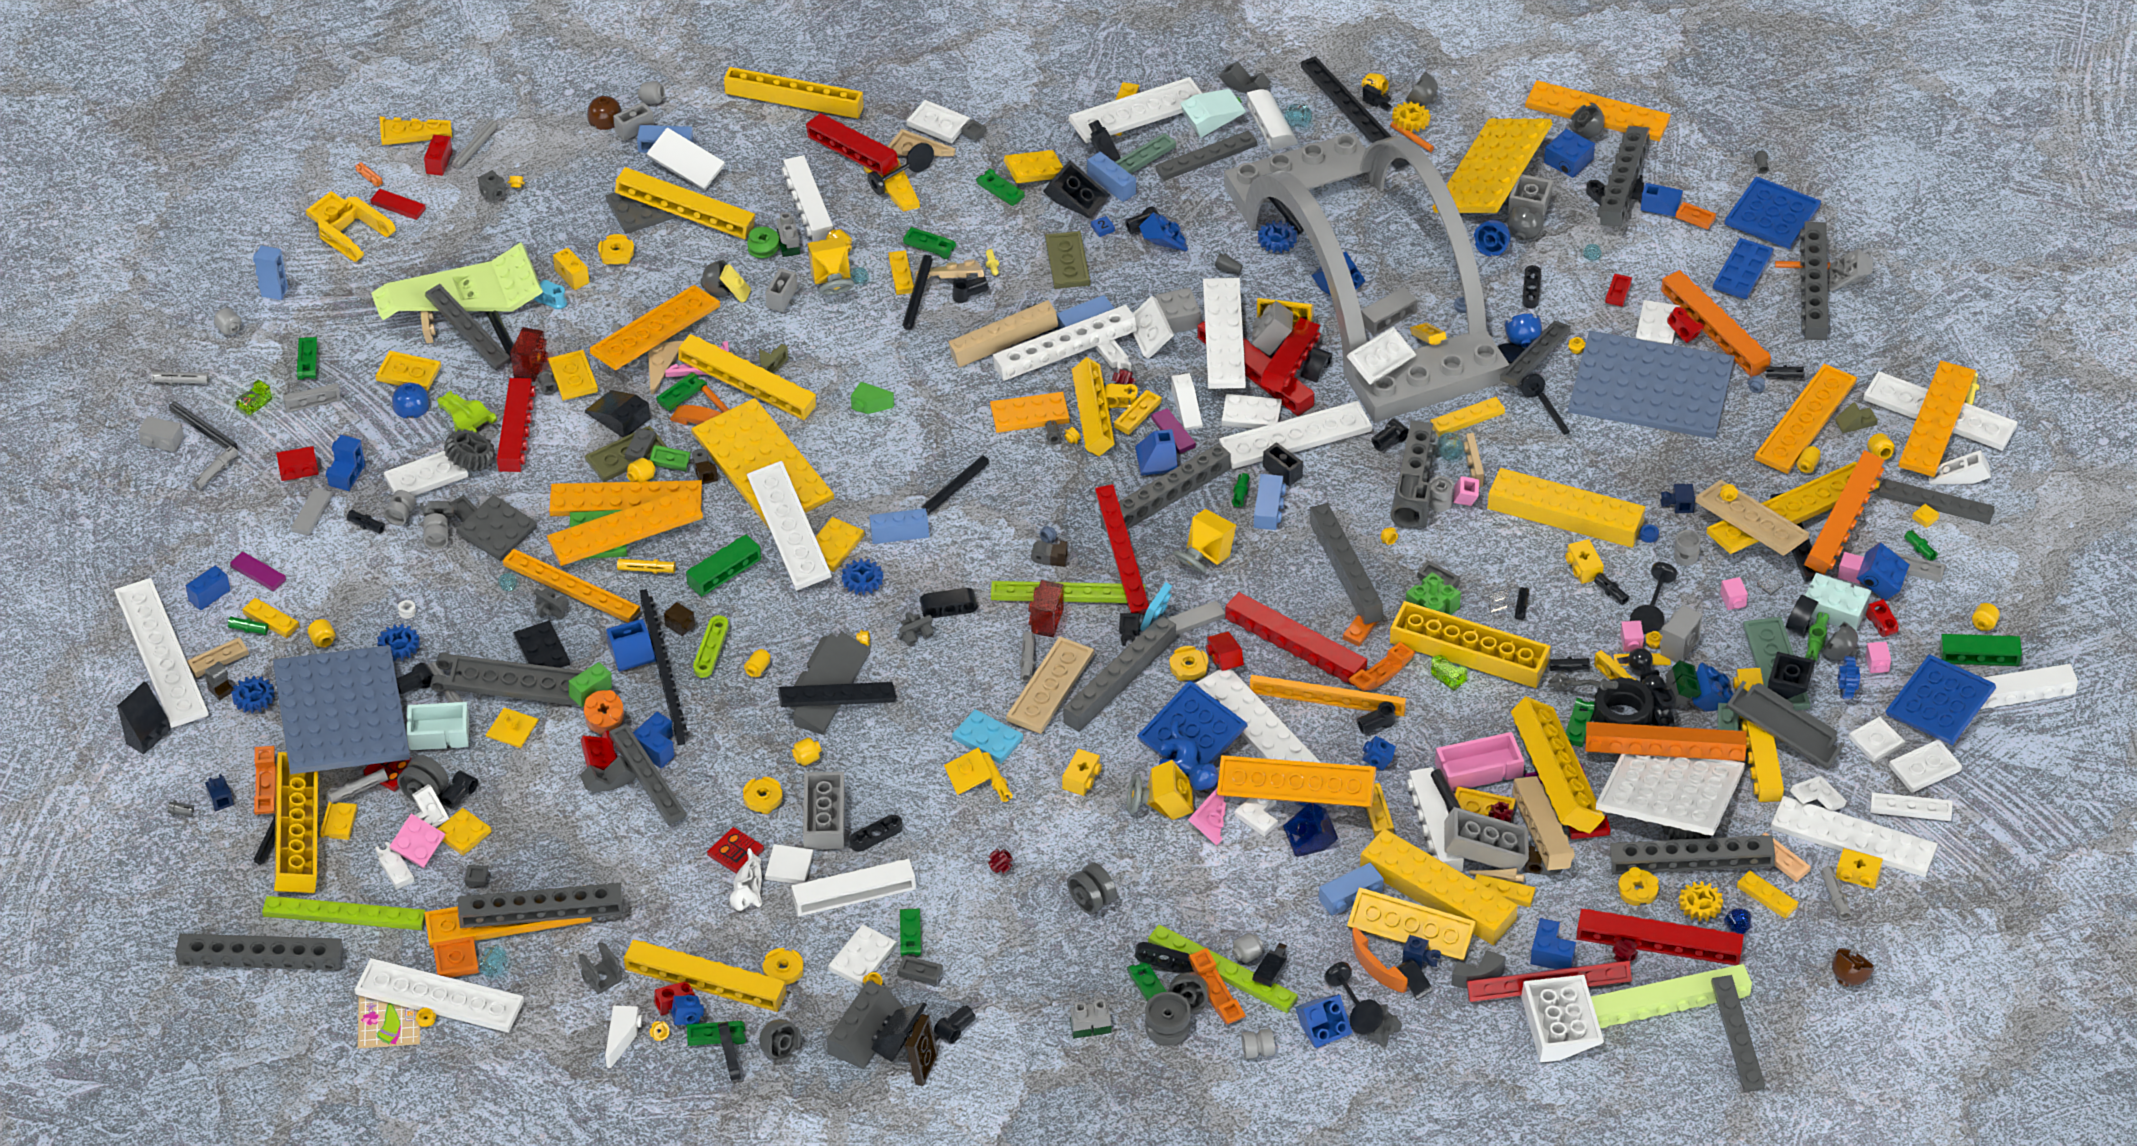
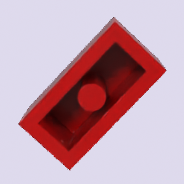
[424,134,453,176]
[276,446,319,481]
[1205,631,1244,671]

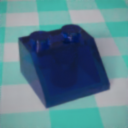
[1283,802,1339,857]

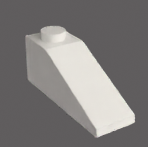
[1171,373,1203,430]
[1929,450,1991,485]
[605,1005,642,1068]

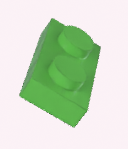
[650,445,691,471]

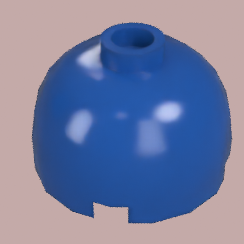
[1474,219,1511,257]
[1504,314,1542,348]
[392,382,429,419]

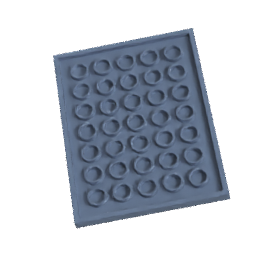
[1568,330,1735,439]
[273,645,410,774]

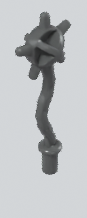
[1547,673,1618,691]

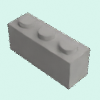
[1361,287,1418,335]

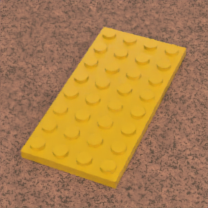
[1432,118,1553,213]
[691,398,834,530]

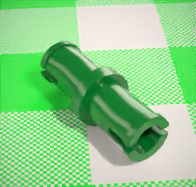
[1232,473,1250,507]
[1904,530,1938,561]
[228,616,269,635]

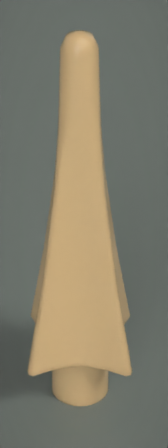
[1469,868,1525,883]

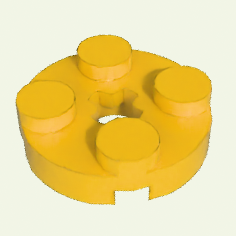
[598,234,634,265]
[1169,646,1208,681]
[743,777,783,814]
[1618,867,1659,906]
[762,948,803,985]

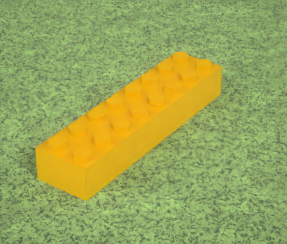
[1487,468,1646,548]
[1390,601,1551,688]
[1511,696,1605,834]
[274,752,318,893]
[1360,829,1518,946]

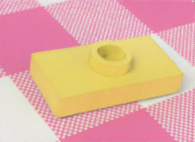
[720,264,751,303]

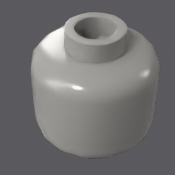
[638,81,665,105]
[214,308,241,335]
[1232,933,1263,963]

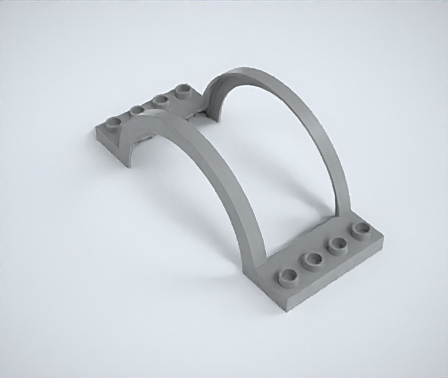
[1224,132,1510,423]

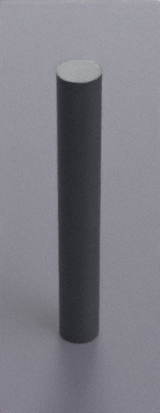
[1538,392,1570,435]

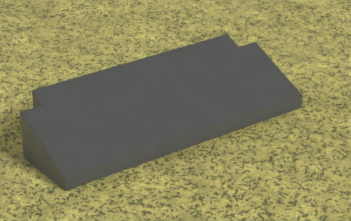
[790,631,870,735]
[1726,681,1844,770]

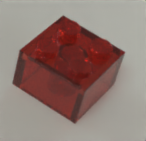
[510,327,548,382]
[1028,580,1064,638]

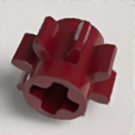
[1112,369,1136,385]
[1488,801,1514,823]
[988,848,1013,874]
[1612,939,1638,963]

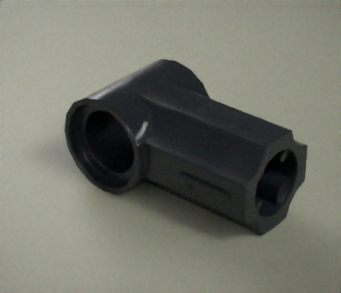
[1125,206,1161,234]
[952,276,989,303]
[1371,418,1409,451]
[396,663,434,695]
[1357,702,1395,734]
[440,770,478,809]
[934,1005,976,1044]

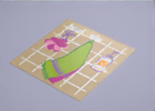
[358,996,420,1049]

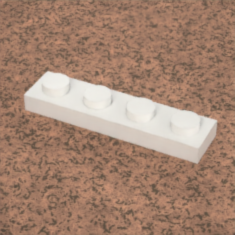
[1870,792,1952,821]

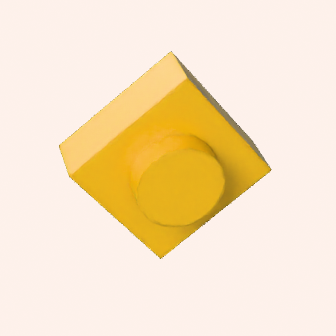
[1912,504,1940,528]

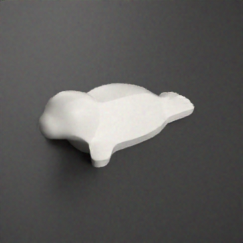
[730,848,762,911]

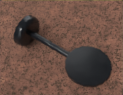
[867,142,934,195]
[1497,343,1546,398]
[1630,562,1678,634]
[1324,962,1383,1035]

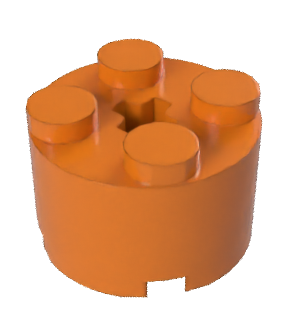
[584,690,624,735]

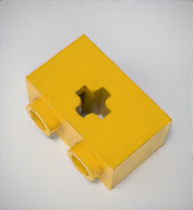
[553,247,590,290]
[1565,539,1604,584]
[1062,748,1102,796]
[1836,848,1883,889]

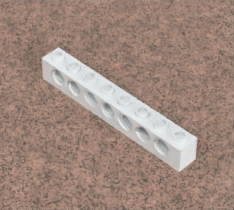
[993,305,1137,381]

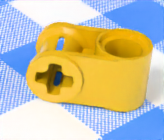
[1105,383,1138,408]

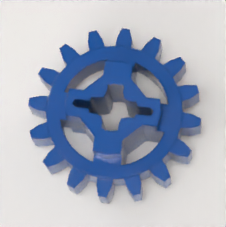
[1258,220,1297,253]
[842,558,883,595]
[377,624,420,661]
[1837,656,1860,699]
[231,675,275,714]

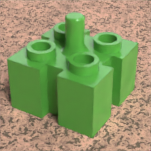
[1406,572,1461,615]

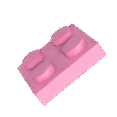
[389,813,445,869]

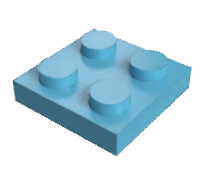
[1140,582,1172,631]

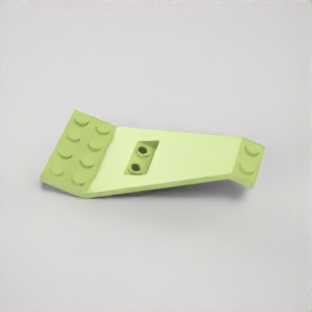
[371,242,543,320]

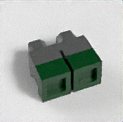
[1665,660,1702,709]

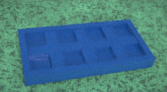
[1713,238,1774,300]

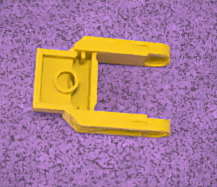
[306,191,396,262]

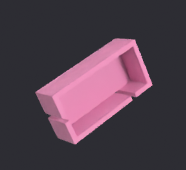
[1435,732,1524,792]

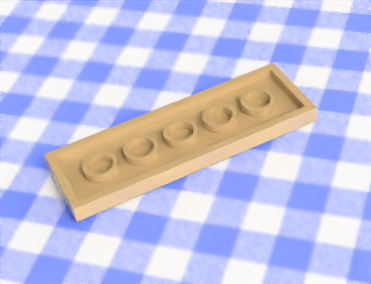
[1696,480,1809,556]
[1006,636,1094,734]

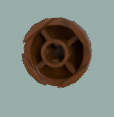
[587,96,622,130]
[1832,948,1875,987]

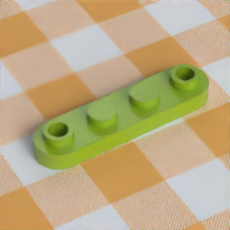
[693,615,729,678]

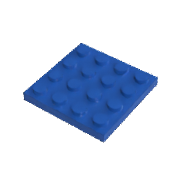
[1725,176,1821,249]
[1886,654,1996,745]
[1137,680,1248,777]

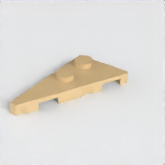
[887,129,956,156]
[915,259,984,279]
[648,341,683,395]

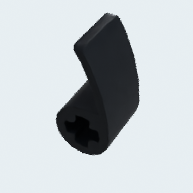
[1301,347,1332,383]
[1786,595,1819,636]
[1396,959,1432,1000]

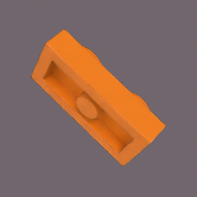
[1675,202,1716,230]
[1342,614,1378,647]

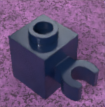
[1660,483,1695,514]
[205,774,234,812]
[1402,935,1441,970]

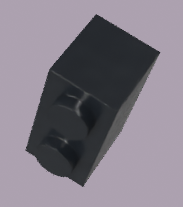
[1263,442,1303,487]

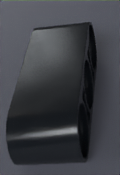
[920,588,978,619]

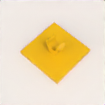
[486,707,539,748]
[944,747,993,795]

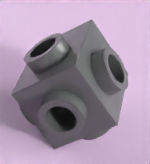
[477,170,506,202]

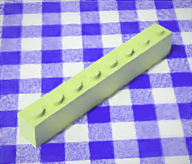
[1591,964,1752,1028]

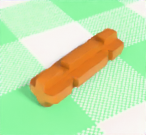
[355,162,383,187]

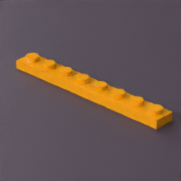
[503,549,640,623]
[1250,675,1406,717]

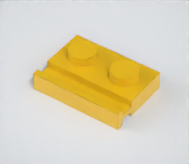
[320,802,358,840]

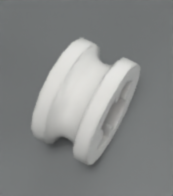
[398,600,416,619]

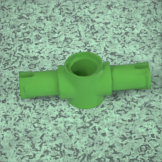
[1805,612,1829,661]

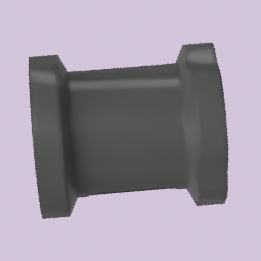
[537,370,557,395]

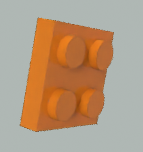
[433,936,479,978]

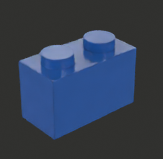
[185,565,230,611]

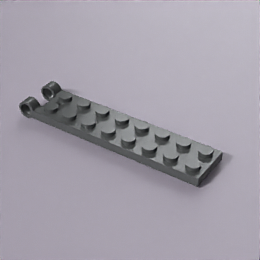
[430,652,583,706]

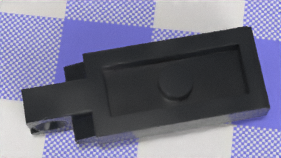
[1088,120,1121,162]
[1252,943,1287,987]

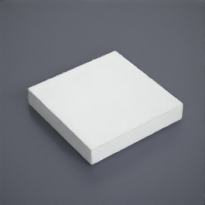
[1848,716,1905,763]
[765,844,813,884]

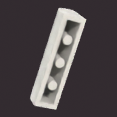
[1247,89,1298,151]

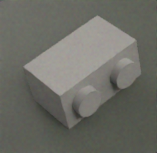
[613,102,654,141]
[765,268,797,312]
[138,416,184,452]

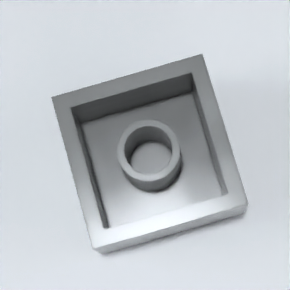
[1508,174,1553,218]
[1155,287,1201,334]
[1252,301,1293,356]
[1659,605,1703,663]

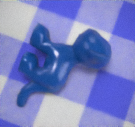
[1159,720,1219,790]

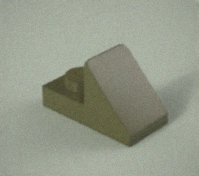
[759,344,788,373]
[1835,402,1878,434]

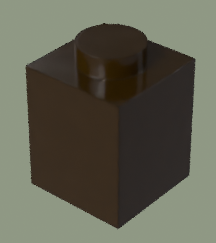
[664,602,695,636]

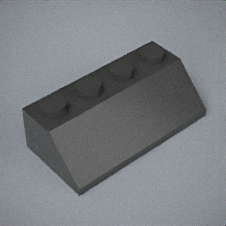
[827,980,904,1069]

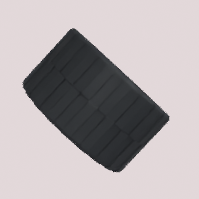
[1593,677,1654,726]

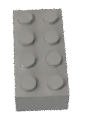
[803,772,845,849]
[1444,807,1529,873]

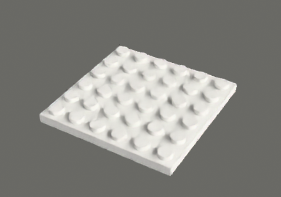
[1596,754,1745,836]

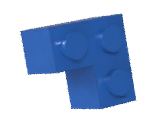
[326,434,365,491]
[633,711,674,769]
[1530,918,1576,969]

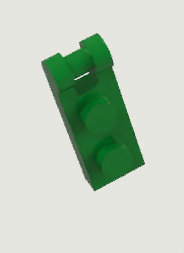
[976,168,1025,206]
[903,227,956,259]
[297,337,318,380]
[656,372,708,411]
[1565,698,1594,747]
[899,908,921,957]
[1127,962,1167,1002]
[687,1021,746,1046]

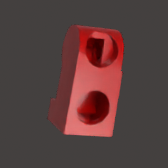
[1667,307,1705,344]
[1865,599,1899,637]
[654,982,696,1016]

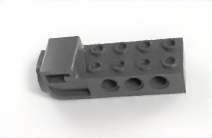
[1390,420,1436,528]

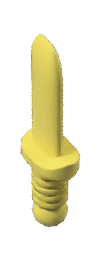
[986,249,999,276]
[1966,373,1980,405]

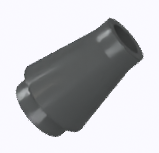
[1215,253,1243,275]

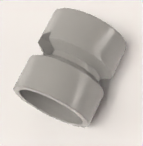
[1429,476,1454,512]
[383,490,417,526]
[423,513,448,549]
[1674,530,1701,566]
[1241,1028,1275,1059]

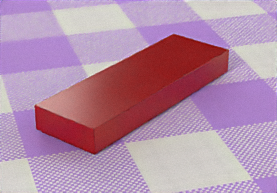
[370,188,426,220]

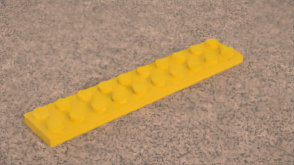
[1706,461,1880,554]

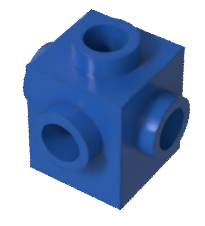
[1362,736,1396,771]
[671,995,704,1026]

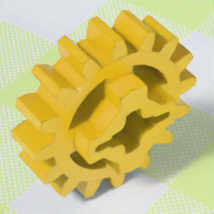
[1392,101,1431,132]
[1678,881,1723,922]

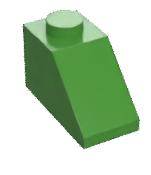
[851,382,894,414]

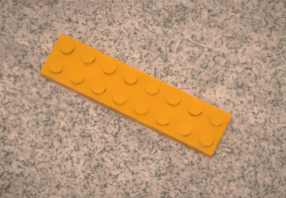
[1525,80,1671,142]
[590,285,720,370]
[1898,360,1976,477]
[1754,363,1857,474]
[549,480,702,516]
[547,488,703,566]
[1217,755,1376,808]
[424,885,592,948]

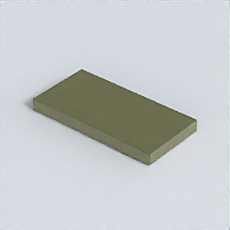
[1045,231,1090,289]
[585,426,668,482]

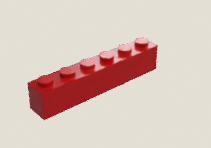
[806,113,898,176]
[1260,317,1321,393]
[497,378,536,472]

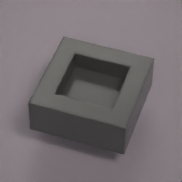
[962,119,987,141]
[465,865,489,887]

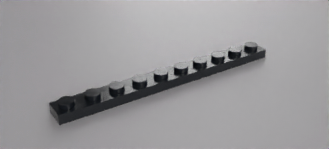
[1301,56,1410,169]
[639,589,688,746]

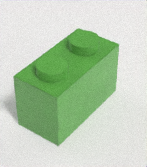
[569,662,612,708]

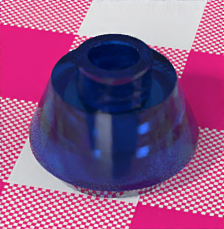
[1724,908,1752,934]

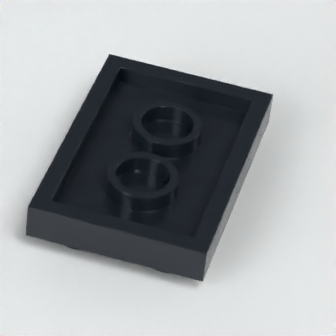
[513,620,570,668]

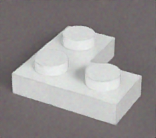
[1790,776,1847,811]
[404,784,449,828]
[1235,798,1278,837]

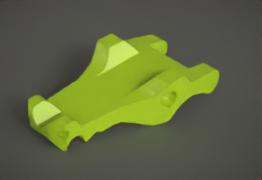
[437,391,497,433]

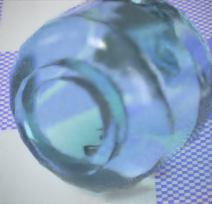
[1285,104,1312,127]
[1437,432,1464,460]
[477,945,508,977]

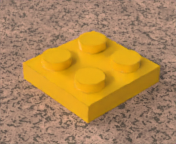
[437,807,492,856]

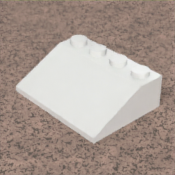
[1521,975,1604,1062]

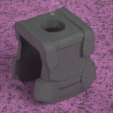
[578,942,622,994]

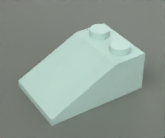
[1180,89,1246,138]

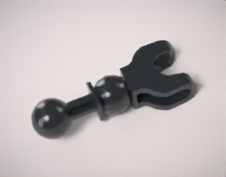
[1628,648,1676,727]

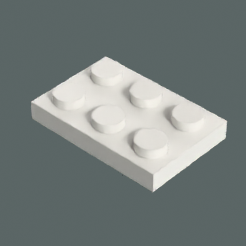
[907,100,970,144]
[1133,296,1174,359]
[1636,300,1680,345]
[1222,394,1282,429]
[1889,739,1962,793]
[828,924,897,988]

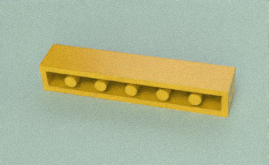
[1072,357,1115,457]

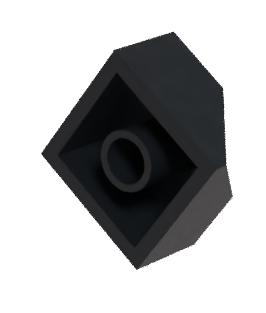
[1768,652,1816,699]

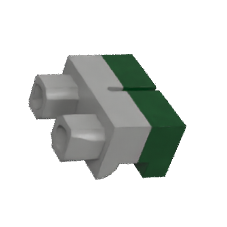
[776,212,800,257]
[1069,999,1112,1039]

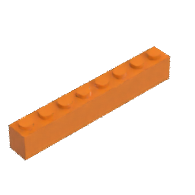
[1661,270,1771,377]
[1804,450,1885,575]
[1585,722,1747,761]

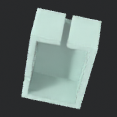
[1805,573,1871,632]
[407,702,469,750]

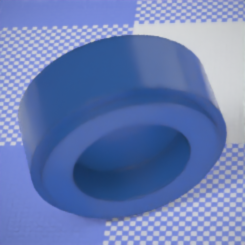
[1640,524,1659,543]

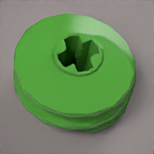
[747,227,780,258]

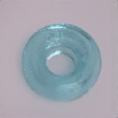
[1583,244,1601,260]
[850,267,869,284]
[498,573,517,591]

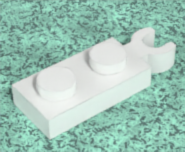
[1096,339,1132,373]
[376,842,415,890]

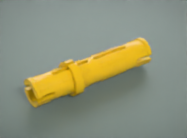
[617,558,676,574]
[982,752,1013,802]

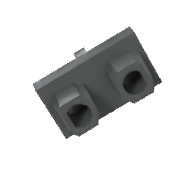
[533,587,569,620]
[897,612,934,646]
[1367,1004,1402,1047]

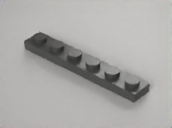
[1156,130,1257,181]
[425,283,510,370]
[1500,320,1571,386]
[1878,478,1995,524]
[609,723,686,825]
[1711,975,1765,1092]

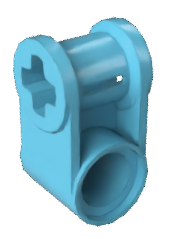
[534,279,567,309]

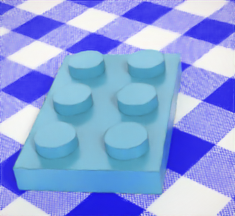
[952,709,1023,764]

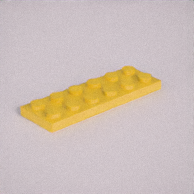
[1347,887,1476,961]

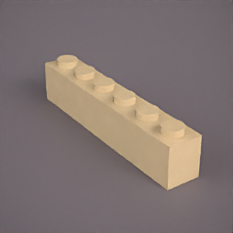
[948,300,1058,368]
[1512,776,1575,870]

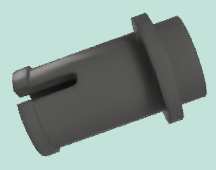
[1754,150,1769,174]
[1045,420,1061,444]
[168,800,194,817]

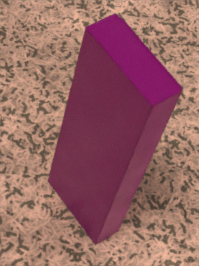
[1151,408,1196,454]
[230,551,286,592]

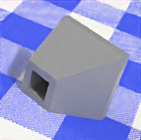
[1829,248,1873,292]

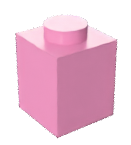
[1453,476,1479,506]
[1838,552,1864,584]
[1720,577,1748,610]
[1620,621,1644,652]
[1865,642,1891,673]

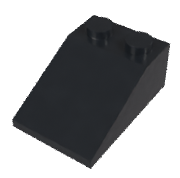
[1043,160,1110,219]
[585,390,651,438]
[117,681,170,755]
[871,1002,927,1062]

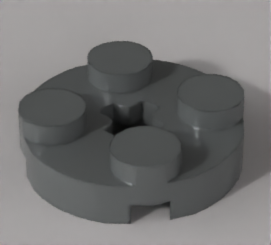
[420,501,458,517]

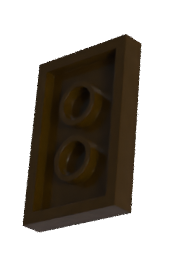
[905,1014,938,1086]

